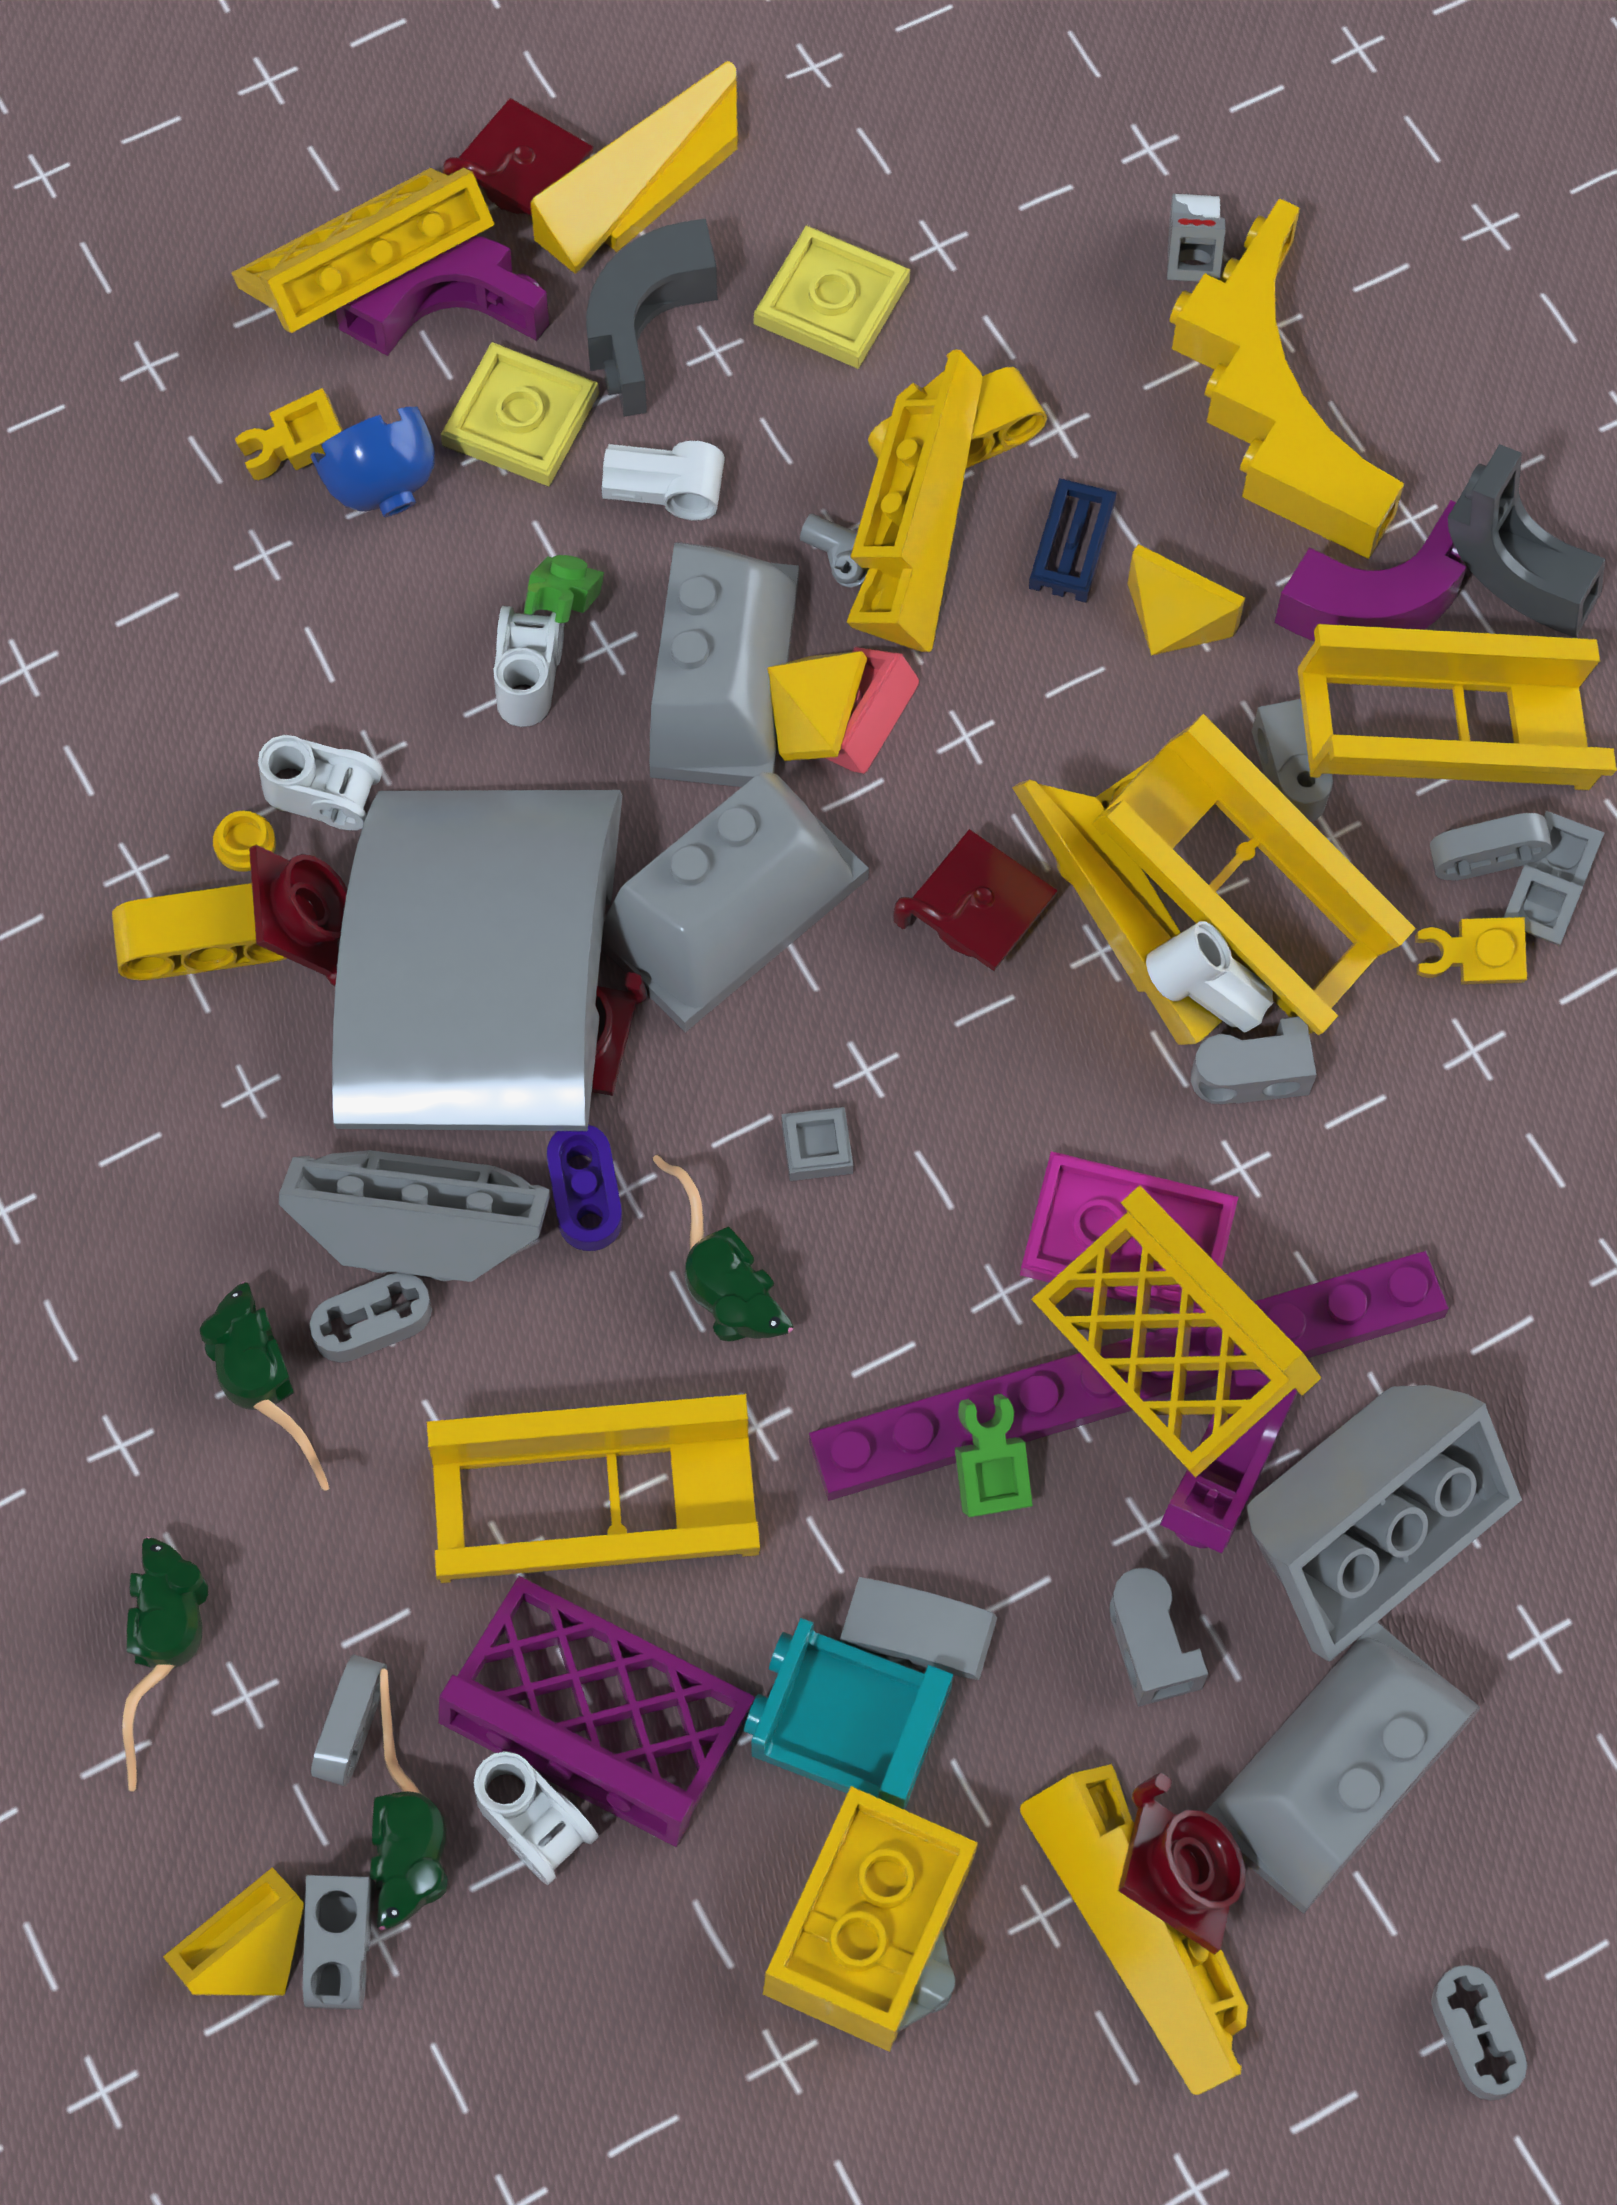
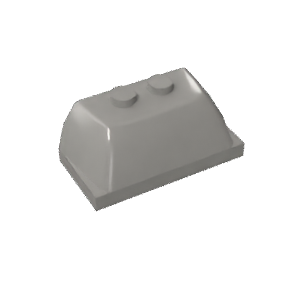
[650,542,799,787]
[601,772,869,1032]
[1247,1385,1522,1662]
[1205,1622,1480,1914]

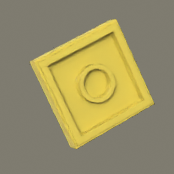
[754,225,910,369]
[441,342,599,486]

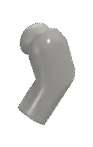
[800,513,869,587]

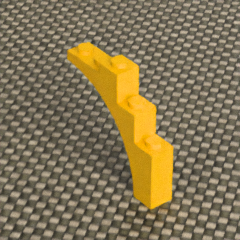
[1169,198,1404,559]

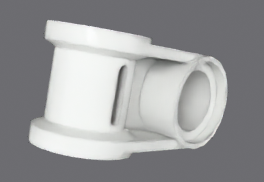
[493,606,564,727]
[258,735,383,831]
[474,1752,599,1885]

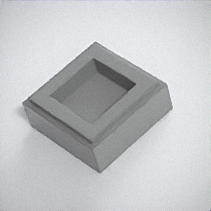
[782,1107,853,1181]

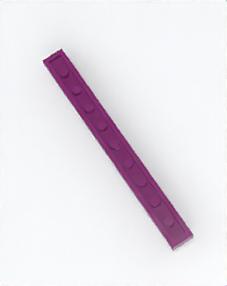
[809,1251,1449,1501]

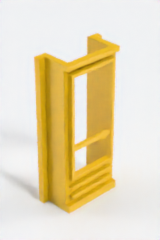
[1297,624,1617,790]
[1092,714,1416,1035]
[427,1394,760,1583]

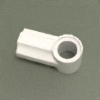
[602,441,725,520]
[1146,922,1273,1032]

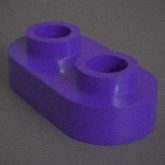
[547,1124,623,1251]

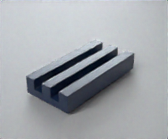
[1028,478,1117,603]

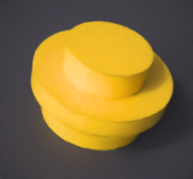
[213,810,276,872]

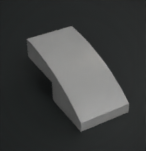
[1503,811,1604,946]
[840,1577,998,1680]

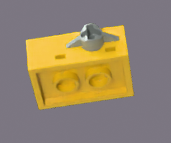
[763,1786,978,2052]

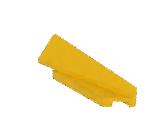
[531,61,738,274]
[846,350,982,652]
[1012,779,1222,1045]
[1020,1764,1248,2095]

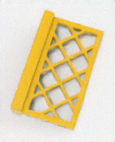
[231,168,495,333]
[1031,1185,1321,1478]

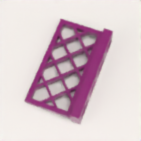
[438,1576,755,1848]

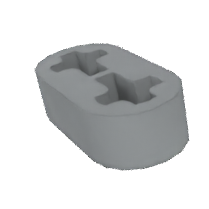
[1430,813,1552,880]
[310,1273,432,1363]
[311,1654,387,1787]
[1431,1965,1527,2101]

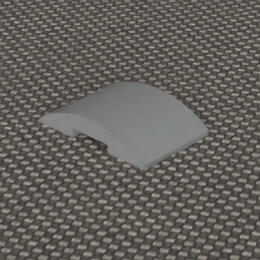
[332,790,622,1131]

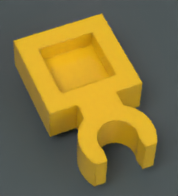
[235,388,343,480]
[1415,917,1527,985]

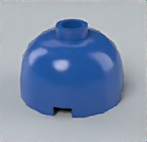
[310,407,435,517]

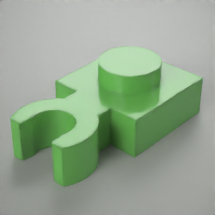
[524,555,604,624]
[955,1394,1033,1517]

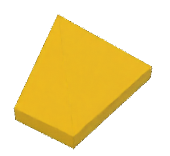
[1127,544,1245,656]
[767,651,868,761]
[163,1867,304,1996]

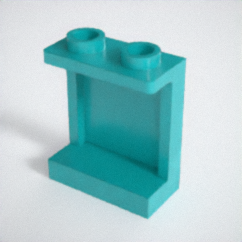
[744,1618,954,1810]

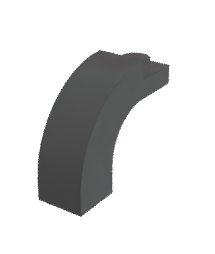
[586,218,717,417]
[1448,444,1605,638]

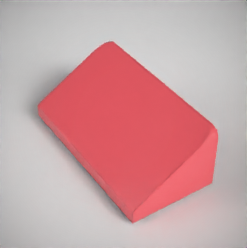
[826,647,919,774]

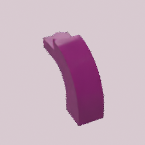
[336,236,549,356]
[1274,500,1467,641]
[1160,1351,1298,1554]

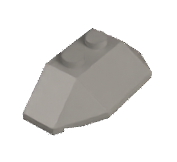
[279,1150,550,1282]

